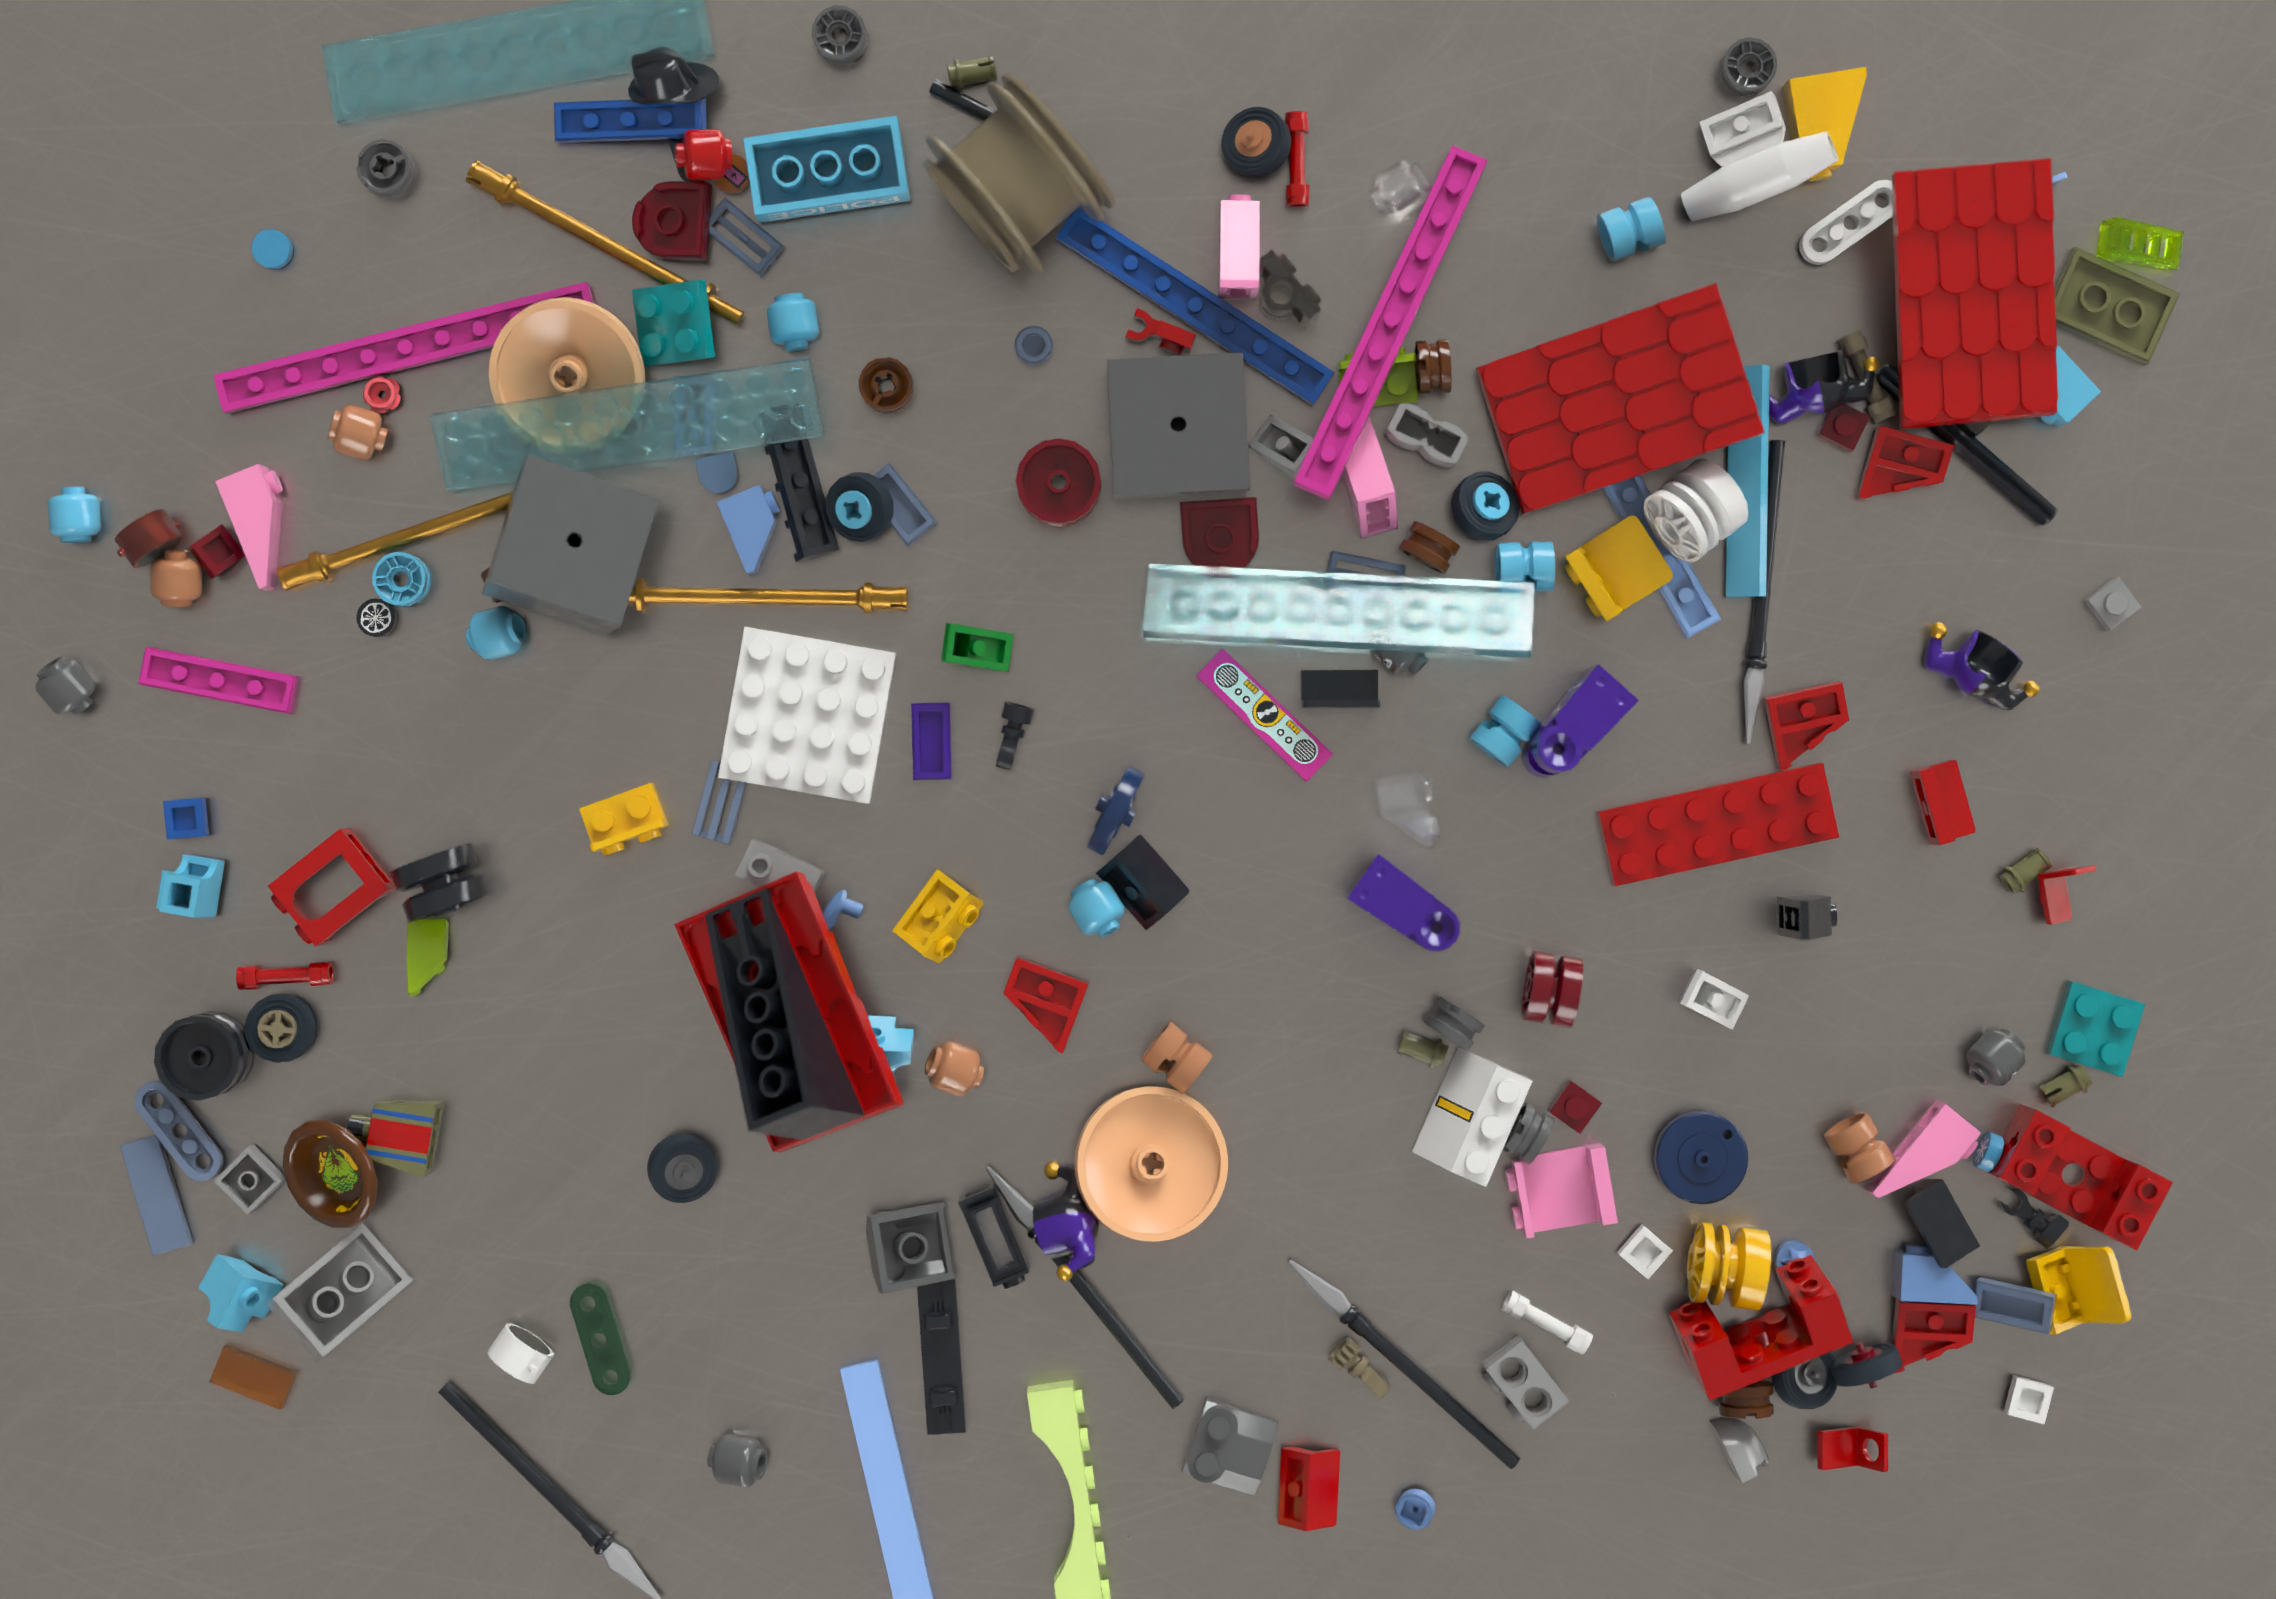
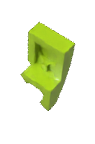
[407,919,449,997]

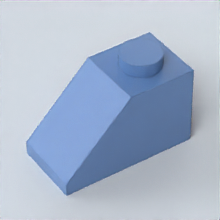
[717,485,781,576]
[1892,1244,1978,1305]

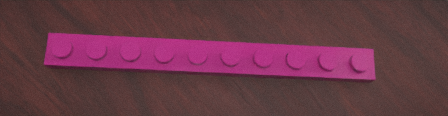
[1294,145,1487,500]
[213,282,594,414]

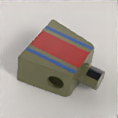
[347,1100,444,1177]

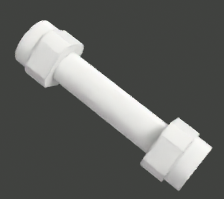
[1501,1290,1593,1355]

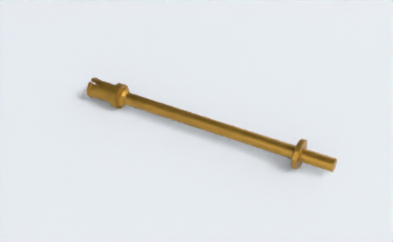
[466,160,744,325]
[277,491,513,591]
[629,578,908,613]

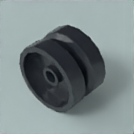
[390,843,490,923]
[154,1012,253,1101]

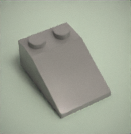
[266,1223,413,1362]

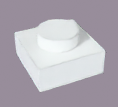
[1617,1224,1673,1280]
[2003,1375,2054,1424]

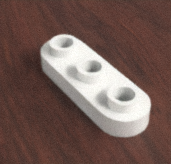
[1799,180,1893,265]

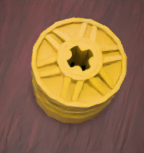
[1687,1222,1771,1311]

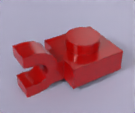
[1125,308,1196,356]

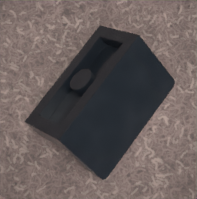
[1301,670,1380,709]
[1096,835,1190,930]
[1904,1179,1980,1268]

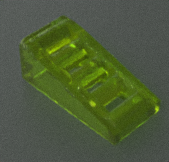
[2096,216,2184,270]

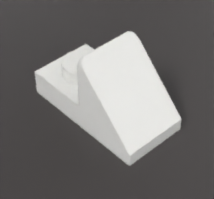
[1678,969,1749,1030]

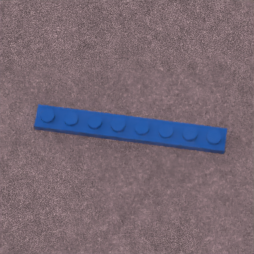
[1056,207,1335,406]

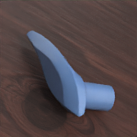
[822,890,863,929]

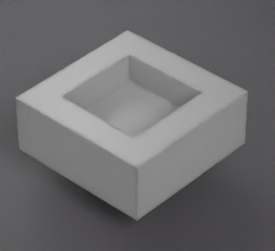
[2084,577,2142,631]

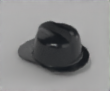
[628,47,719,105]

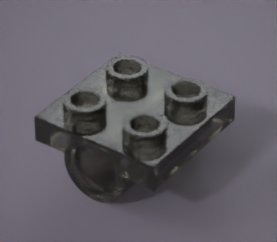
[1259,249,1322,330]

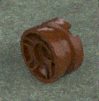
[1415,339,1452,395]
[859,357,914,414]
[1398,521,1460,574]
[1719,1380,1774,1419]

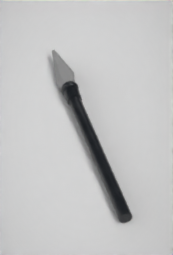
[1744,440,1785,744]
[986,1167,1184,1409]
[1288,1260,1520,1469]
[438,1382,661,1599]

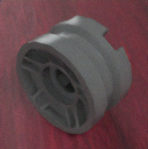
[812,5,868,66]
[1718,37,1777,98]
[356,139,416,200]
[1423,996,1485,1051]
[1503,1103,1554,1164]

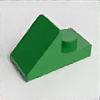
[941,623,1014,672]

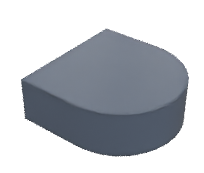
[695,451,738,494]

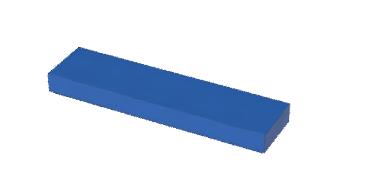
[554,99,707,143]

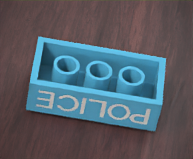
[743,116,911,223]

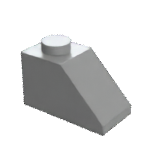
[1248,414,1314,480]

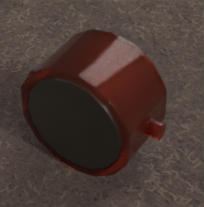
[114,509,183,569]

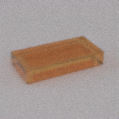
[209,1344,298,1410]

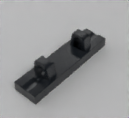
[917,1279,966,1435]

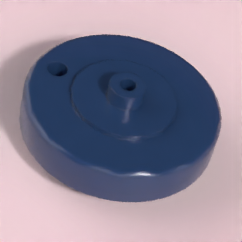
[1087,766,1145,855]
[1654,1111,1748,1204]

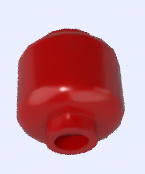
[675,129,732,180]

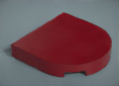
[632,181,712,261]
[1180,497,1259,577]

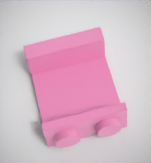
[1505,1143,1618,1239]

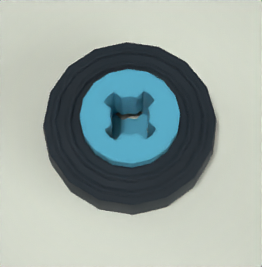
[826,472,893,542]
[1451,472,1520,540]

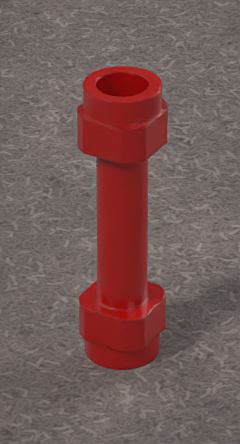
[1285,111,1309,207]
[236,962,334,990]

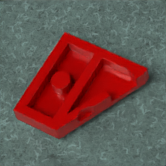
[1003,957,1089,1053]

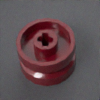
[1016,438,1101,528]

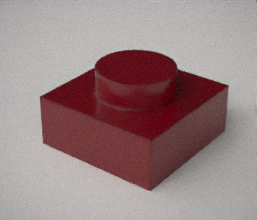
[1816,403,1871,452]
[188,524,245,579]
[1547,1080,1602,1134]

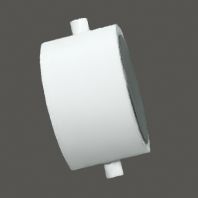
[487,1323,554,1384]

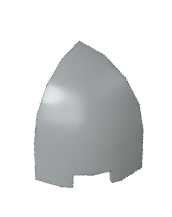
[1710,1417,1770,1484]

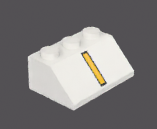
[1411,1046,1533,1187]

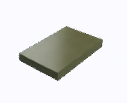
[2054,247,2180,365]

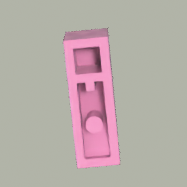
[215,464,283,591]
[1864,1100,1981,1198]

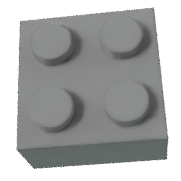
[214,1145,286,1215]

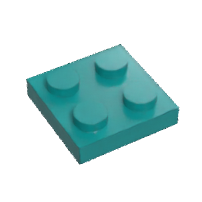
[632,280,715,367]
[2046,981,2146,1077]

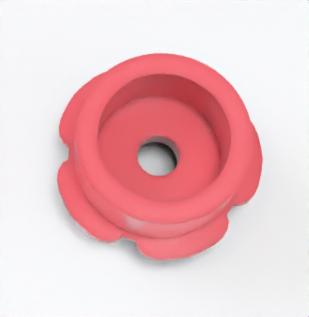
[363,375,401,414]

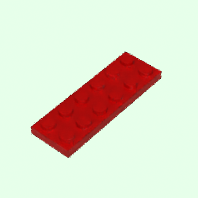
[1597,763,1839,886]

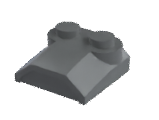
[866,1202,956,1294]
[1182,1397,1279,1495]

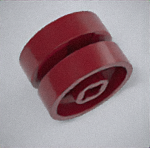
[1521,951,1583,1028]

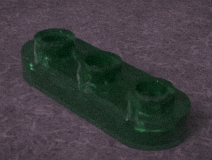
[570,1281,633,1395]

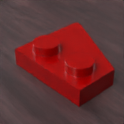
[1856,425,1955,499]
[1764,681,1849,771]
[1892,1298,1976,1373]

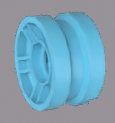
[372,552,432,607]

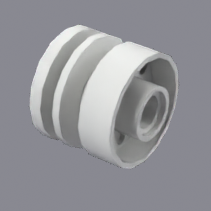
[1643,459,1749,563]

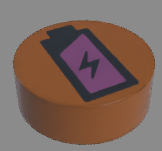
[713,154,750,195]

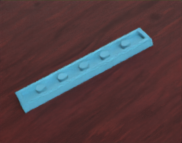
[1726,365,1770,598]

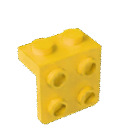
[1565,515,1673,622]
[2025,1246,2132,1335]

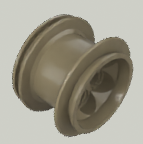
[923,72,1116,274]

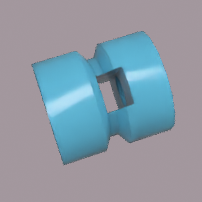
[1597,197,1666,262]
[1495,541,1555,592]
[1469,695,1542,768]

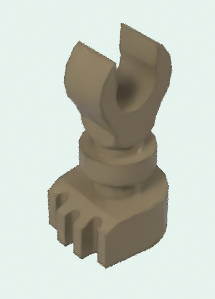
[1328,1337,1391,1399]

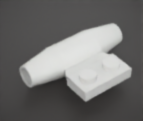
[1681,91,1838,221]

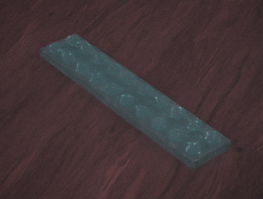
[321,0,715,124]
[430,357,825,491]
[1143,564,1535,658]

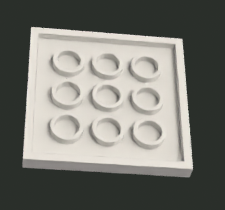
[718,627,897,804]

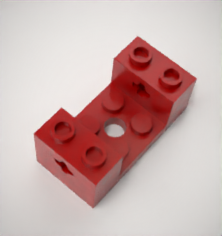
[1985,1104,2173,1251]
[1669,1255,1853,1401]

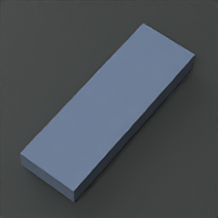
[120,1135,193,1256]

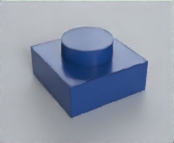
[163,798,209,840]

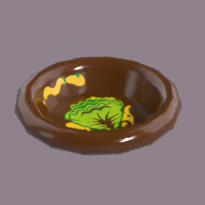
[282,1120,378,1228]

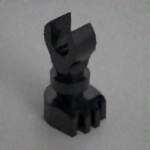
[996,701,1035,770]
[1999,1188,2070,1249]

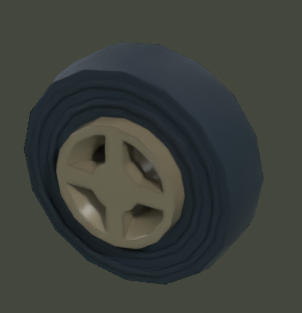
[245,994,316,1063]

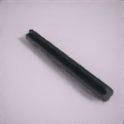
[1876,363,2058,525]

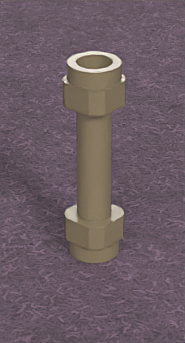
[1839,330,1897,424]

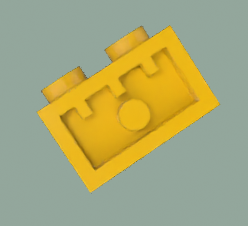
[579,782,669,856]
[892,869,984,964]

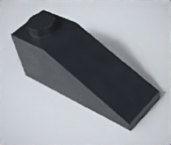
[1777,896,1837,940]

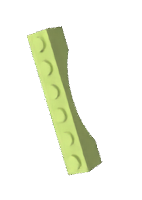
[1027,1380,1111,1599]

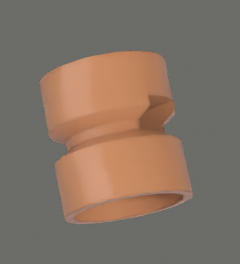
[1140,1022,1213,1094]
[1824,1112,1895,1184]

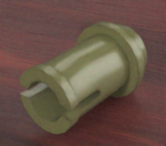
[947,55,997,90]
[2000,848,2052,894]
[1397,1030,1449,1069]
[2039,1065,2093,1108]

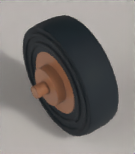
[1221,107,1291,178]

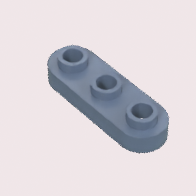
[134,1081,223,1181]

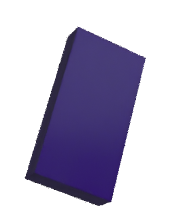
[911,703,952,780]

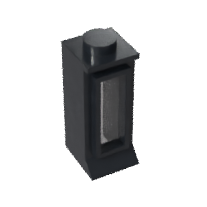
[958,1183,1030,1289]

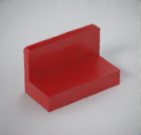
[1910,760,1976,845]
[1278,1446,1340,1531]

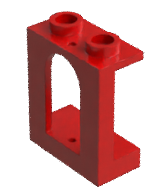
[268,828,396,947]

